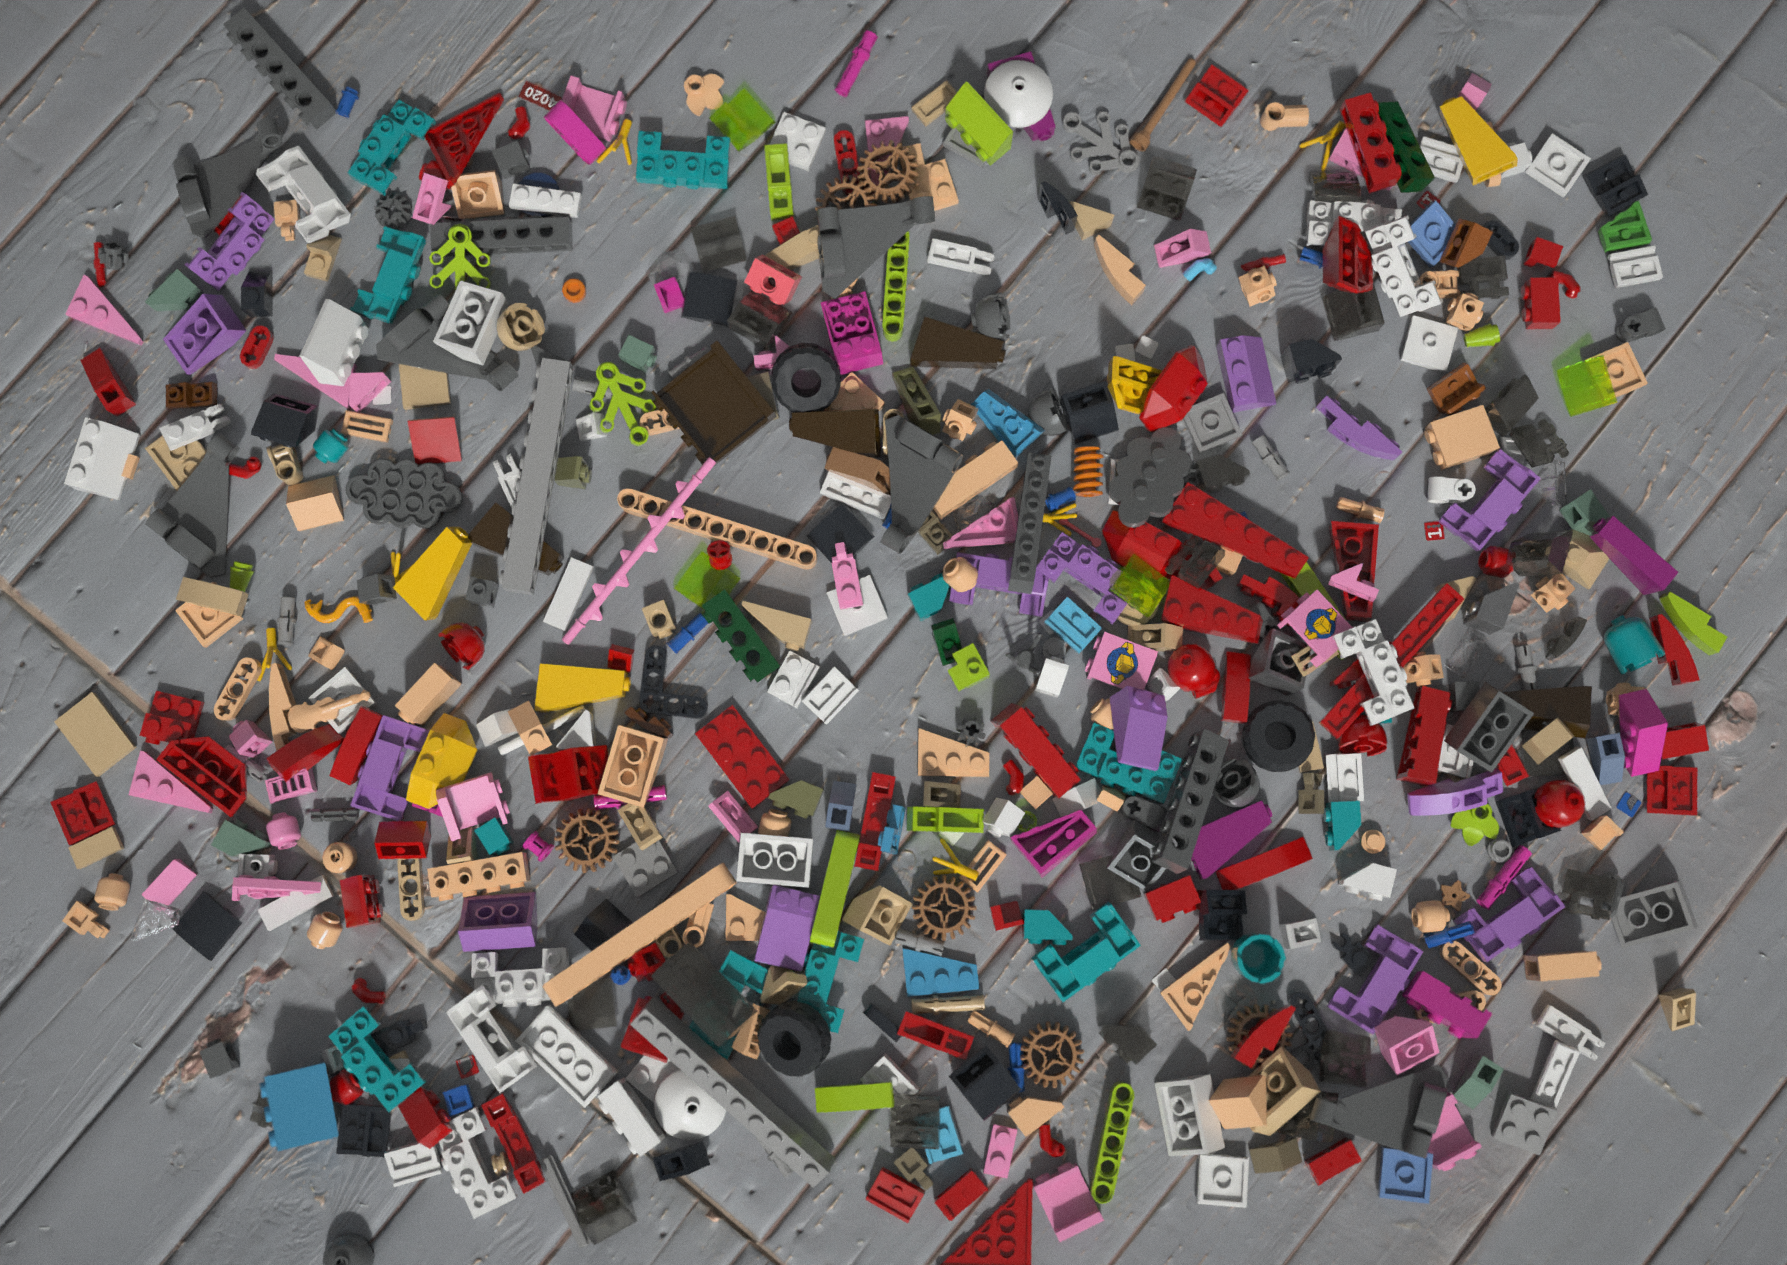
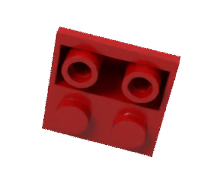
[340,875,383,928]

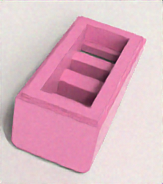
[265,768,317,804]

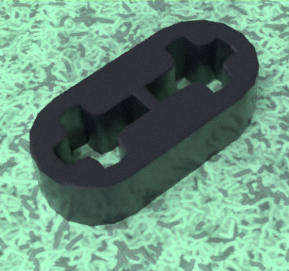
[1483,220,1519,260]
[863,1003,902,1042]

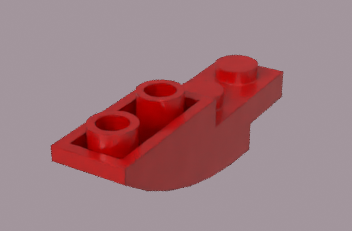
[1236,574,1300,627]

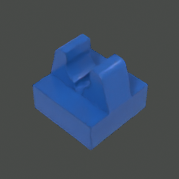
[443,1084,475,1116]

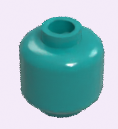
[313,428,348,464]

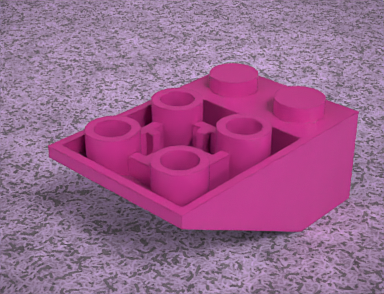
[820,291,883,375]

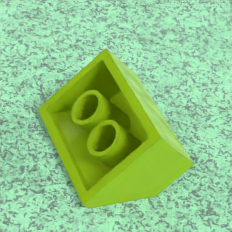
[945,81,1013,166]

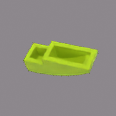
[764,143,794,220]
[1659,592,1727,656]
[906,806,984,833]
[815,1082,894,1113]

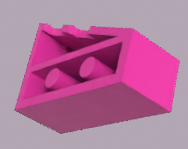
[1619,689,1668,777]
[1010,810,1097,878]
[1402,971,1493,1039]

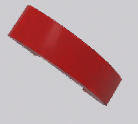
[854,772,896,871]
[1215,836,1313,890]
[481,1094,546,1194]

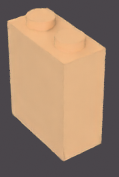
[1424,405,1500,471]
[395,663,462,726]
[1523,950,1601,981]

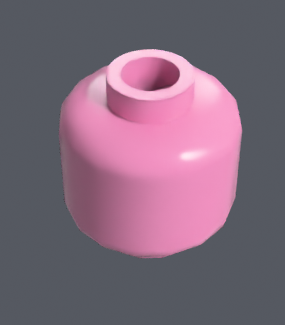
[266,812,301,850]

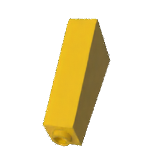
[1440,96,1518,186]
[393,526,473,621]
[534,664,631,713]

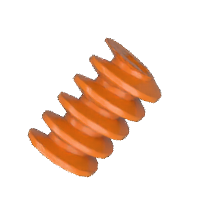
[1073,446,1103,497]

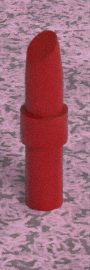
[93,242,106,287]
[1241,254,1286,271]

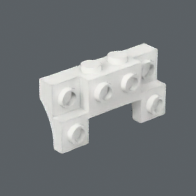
[256,146,351,244]
[1306,198,1402,246]
[1365,215,1443,317]
[1332,619,1414,726]
[471,947,573,1007]
[446,985,537,1093]
[439,1107,518,1219]

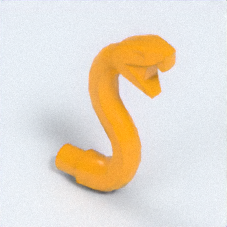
[304,596,373,623]

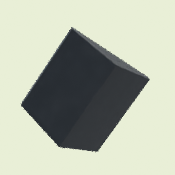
[574,899,633,951]

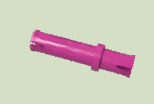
[835,30,878,97]
[594,785,667,810]
[1476,845,1532,910]

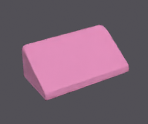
[142,859,197,911]

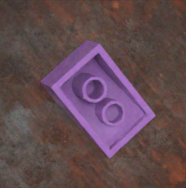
[163,294,247,375]
[1110,686,1168,771]
[754,885,820,972]

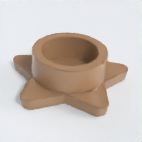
[1440,880,1470,912]

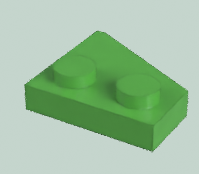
[1598,201,1652,252]

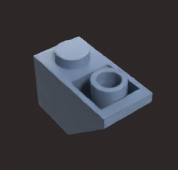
[1587,733,1625,785]
[825,781,857,831]

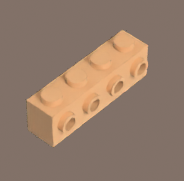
[933,441,1018,520]
[427,852,531,901]

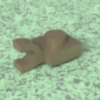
[1298,773,1324,814]
[894,1146,934,1191]

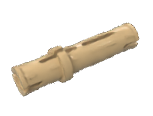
[911,995,985,1015]

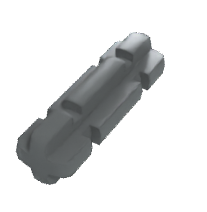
[311,807,359,822]

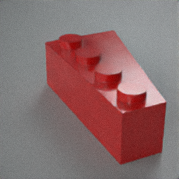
[1329,521,1379,622]
[1161,575,1263,644]
[1396,686,1452,786]
[991,703,1081,798]

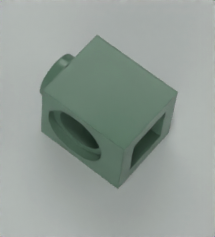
[619,335,657,372]

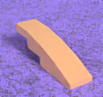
[269,663,297,751]

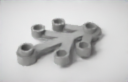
[1063,111,1140,176]

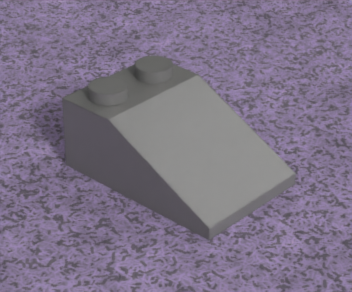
[1606,880,1698,948]

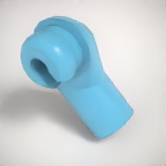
[1182,258,1217,282]

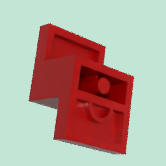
[528,745,609,804]

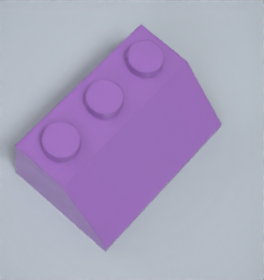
[1216,335,1277,413]
[458,892,538,952]

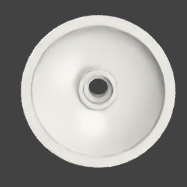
[984,60,1053,128]
[654,1069,726,1140]

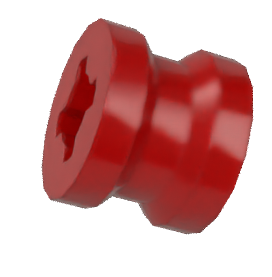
[707,540,733,570]

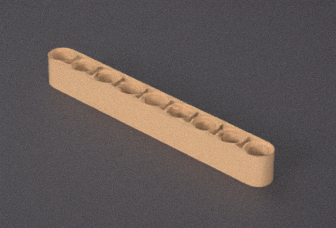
[617,488,818,570]
[542,862,737,1007]

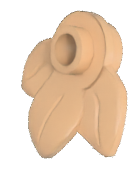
[684,74,724,116]

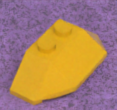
[1107,356,1162,415]
[406,713,477,809]

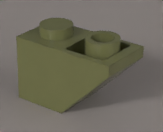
[554,456,592,489]
[768,780,824,819]

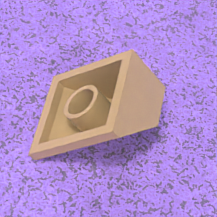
[1549,528,1609,590]
[842,885,913,946]

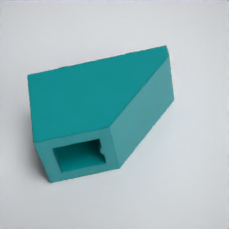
[908,572,950,622]
[1323,801,1362,851]
[1023,909,1073,945]

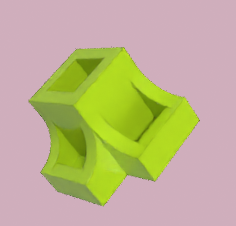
[947,643,990,692]

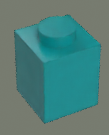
[474,817,514,856]

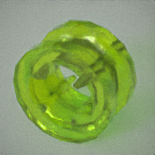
[1017,811,1037,832]

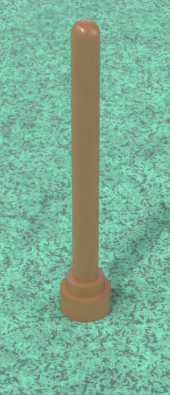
[1130,58,1196,152]

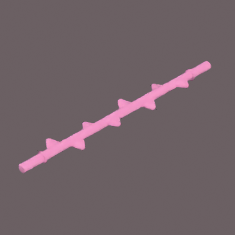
[562,457,716,645]

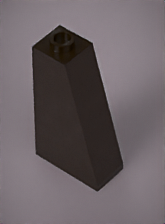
[910,316,1007,369]
[789,409,881,457]
[468,502,564,576]
[1503,686,1592,739]

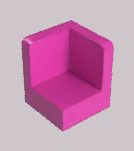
[654,277,684,313]

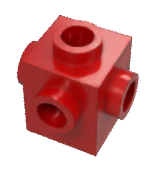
[627,943,667,982]

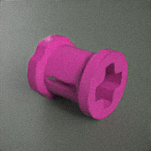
[522,831,554,862]

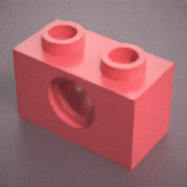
[744,254,802,305]

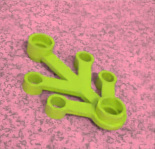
[429,224,491,291]
[589,362,656,446]

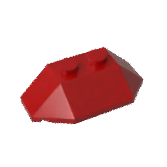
[1323,216,1373,293]
[1139,345,1208,432]
[1102,510,1196,583]
[156,736,247,817]

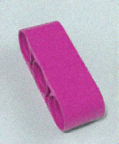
[544,100,606,165]

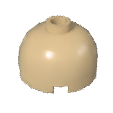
[497,303,545,351]

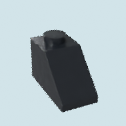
[241,271,273,318]
[652,1141,710,1181]

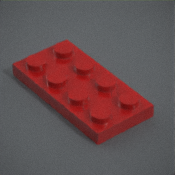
[695,705,790,809]

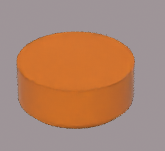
[562,278,586,303]

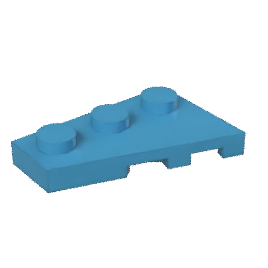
[971,389,1045,458]
[902,948,979,997]

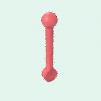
[1059,519,1101,548]

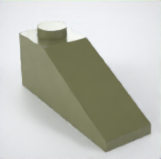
[892,367,941,435]

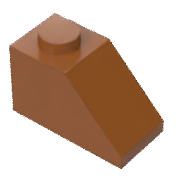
[1439,218,1493,268]

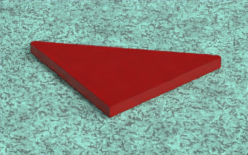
[424,93,504,187]
[940,1178,1033,1265]

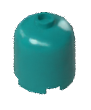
[1604,615,1666,675]
[1231,933,1286,984]

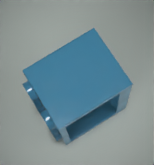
[259,1063,339,1151]

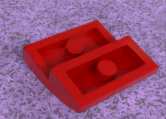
[1184,65,1249,128]
[1647,766,1697,816]
[50,781,115,846]

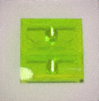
[709,88,776,152]
[1556,355,1617,417]
[673,551,741,610]
[1110,554,1170,618]

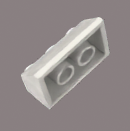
[433,281,510,365]
[300,299,369,386]
[64,417,140,501]
[736,833,813,888]
[1155,1074,1225,1156]
[598,1077,667,1157]

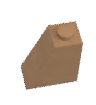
[824,447,891,496]

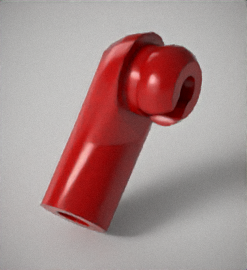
[508,106,530,140]
[1550,270,1581,299]
[229,456,262,479]
[1191,668,1220,699]
[1003,759,1024,796]
[352,978,386,1004]
[1039,1124,1065,1157]

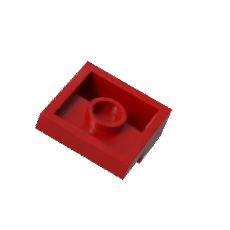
[139,691,204,745]
[621,996,684,1063]

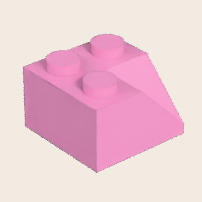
[1374,1016,1439,1075]

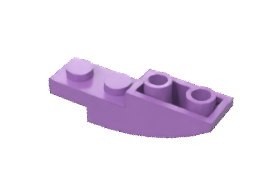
[1316,395,1402,460]
[1407,768,1503,816]

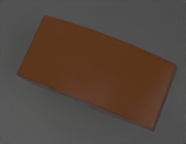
[166,382,217,408]
[625,707,673,738]

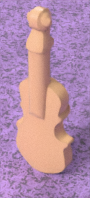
[288,690,371,733]

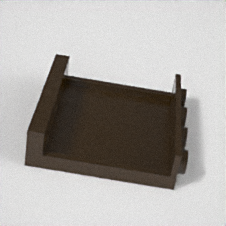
[651,340,777,467]

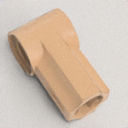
[1260,102,1309,131]
[683,903,714,949]

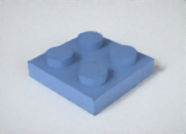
[1408,201,1456,267]
[1378,1147,1433,1204]

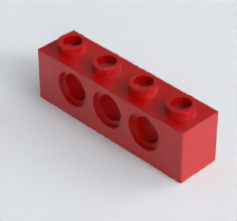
[1340,92,1401,193]

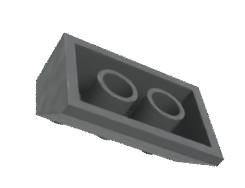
[1444,681,1534,772]

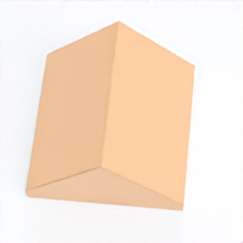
[451,170,505,219]
[286,475,344,531]
[1209,1075,1267,1129]

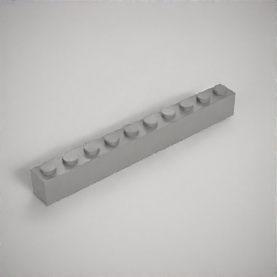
[499,358,574,595]
[630,997,835,1188]

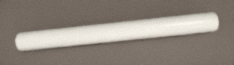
[498,705,586,756]

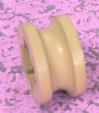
[491,1151,511,1176]

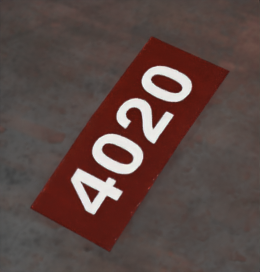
[518,81,562,110]

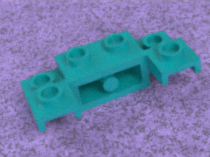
[347,100,436,196]
[636,131,731,190]
[350,226,427,324]
[1075,723,1183,804]
[1031,901,1141,1002]
[797,931,865,1034]
[689,950,769,1059]
[328,1005,427,1112]

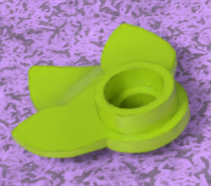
[1450,803,1499,846]

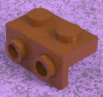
[1427,363,1486,414]

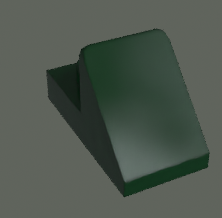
[931,618,962,666]

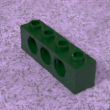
[1366,101,1435,193]
[701,589,780,683]

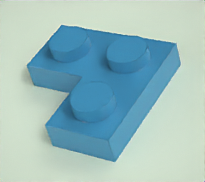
[878,805,906,855]

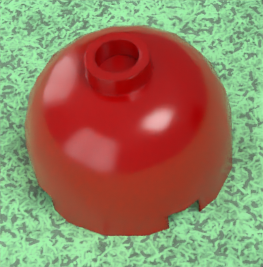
[438,622,485,670]
[1167,644,1216,692]
[1338,715,1388,757]
[1535,780,1586,828]

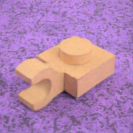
[274,200,300,241]
[62,901,110,938]

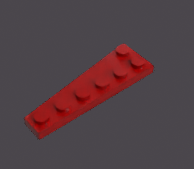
[1162,482,1309,579]

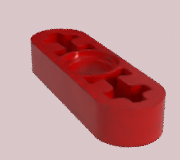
[834,130,860,196]

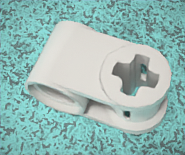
[1428,477,1476,504]

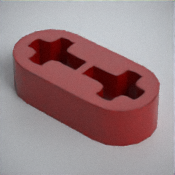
[240,325,274,369]

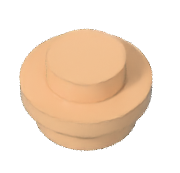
[1361,830,1385,854]

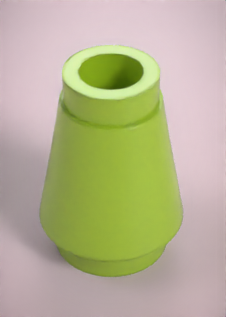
[1463,323,1500,348]
[229,561,254,592]

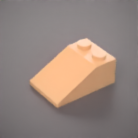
[598,725,668,808]

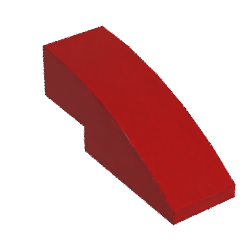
[1649,614,1700,686]
[1220,652,1251,724]
[329,706,383,786]
[266,724,344,782]
[1231,1004,1296,1068]
[897,1011,974,1060]

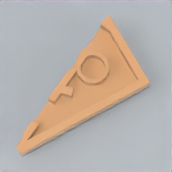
[726,894,765,941]
[1159,942,1231,1031]

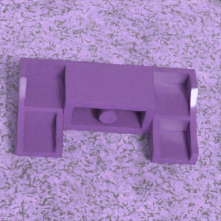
[185,192,274,291]
[1438,449,1541,551]
[1036,532,1139,625]
[949,552,1049,617]
[350,715,430,821]
[1452,867,1565,962]
[1327,925,1423,1034]

